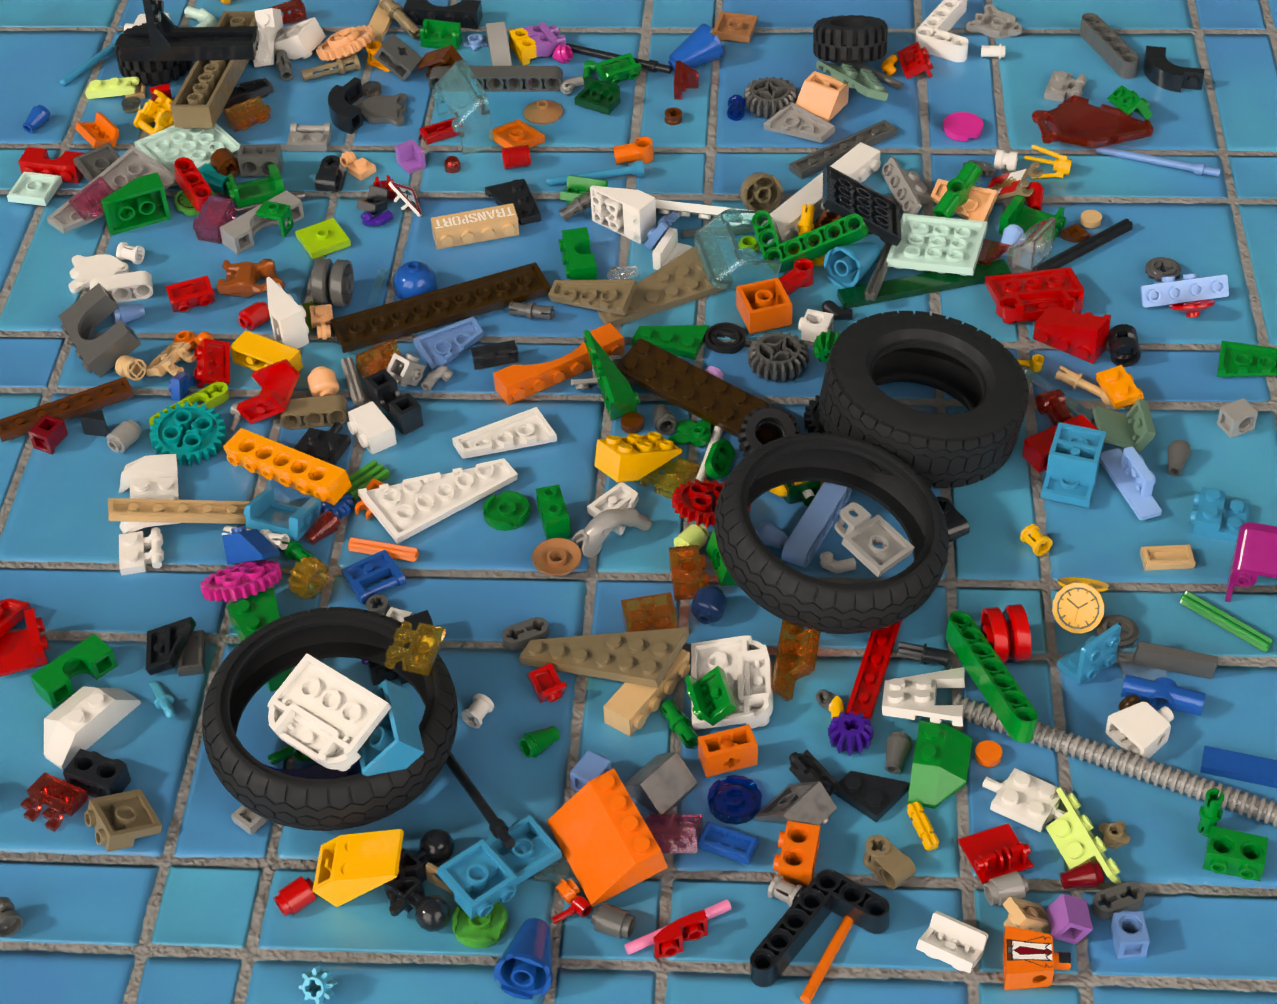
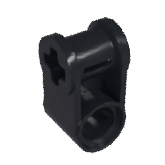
[315,155,343,192]
[937,496,970,542]

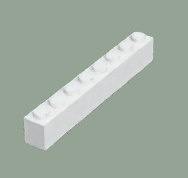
[761,142,881,244]

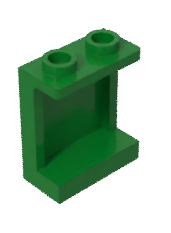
[226,164,285,208]
[999,195,1066,248]

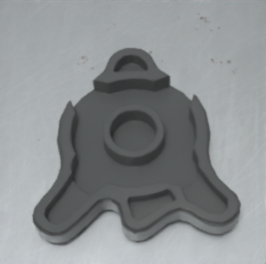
[356,93,408,126]

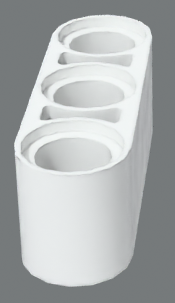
[90,271,153,303]

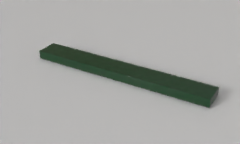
[837,259,1011,309]

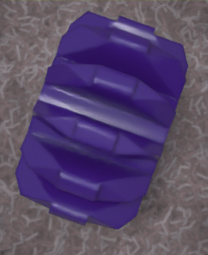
[828,710,874,757]

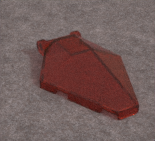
[1032,95,1153,149]

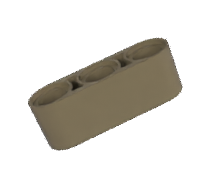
[281,395,347,430]

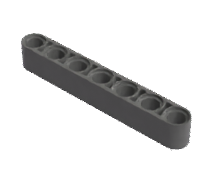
[428,66,563,92]

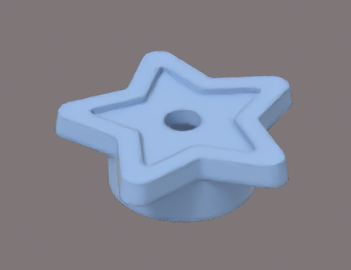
[463,33,487,51]

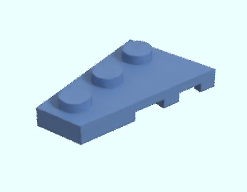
[413,316,483,372]

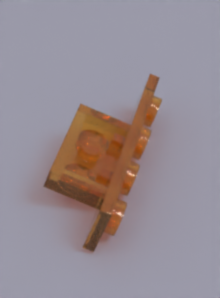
[771,620,821,701]

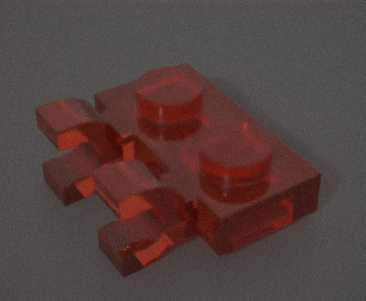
[21,772,89,832]

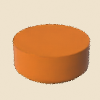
[975,740,1002,767]

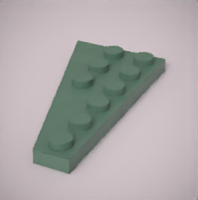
[815,60,888,101]

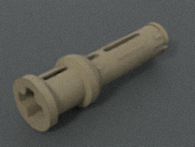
[378,0,420,40]
[301,53,361,82]

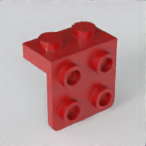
[0,608,49,677]

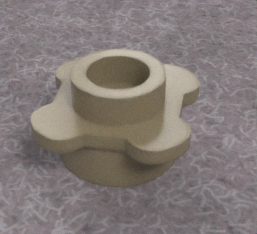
[1099,821,1130,849]

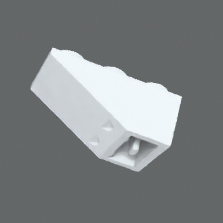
[590,185,656,244]
[266,277,309,349]

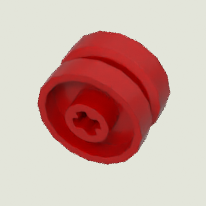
[981,604,1031,663]

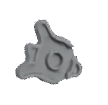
[966,4,1023,38]

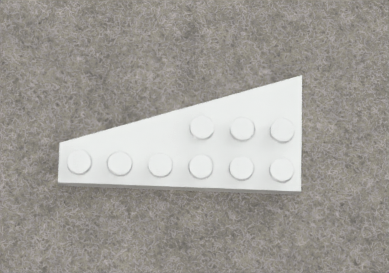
[358,458,518,544]

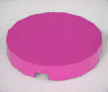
[942,112,983,142]

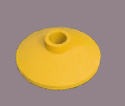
[1058,577,1109,593]

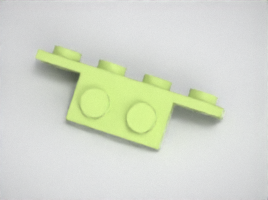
[1046,787,1122,885]

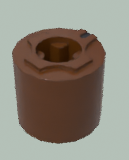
[210,148,240,178]

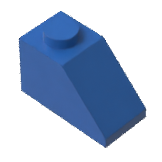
[222,526,280,564]

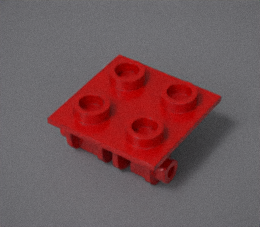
[958,823,1034,884]

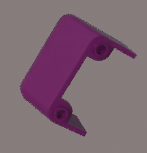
[1225,522,1277,602]

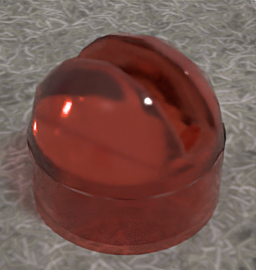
[444,156,461,174]

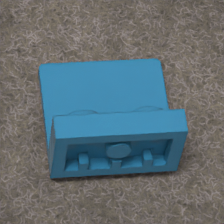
[1057,623,1122,685]

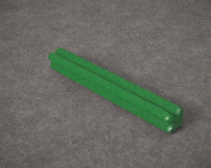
[1180,591,1273,652]

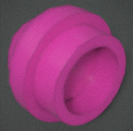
[552,44,573,64]

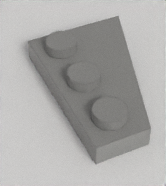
[764,102,835,143]

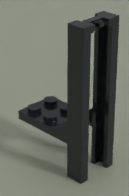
[120,0,260,62]

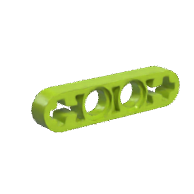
[149,382,230,425]

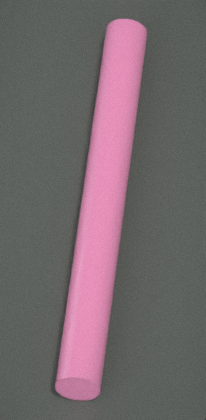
[624,899,731,955]

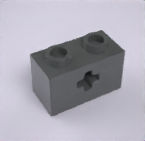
[374,33,422,81]

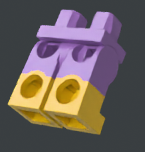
[508,22,566,66]

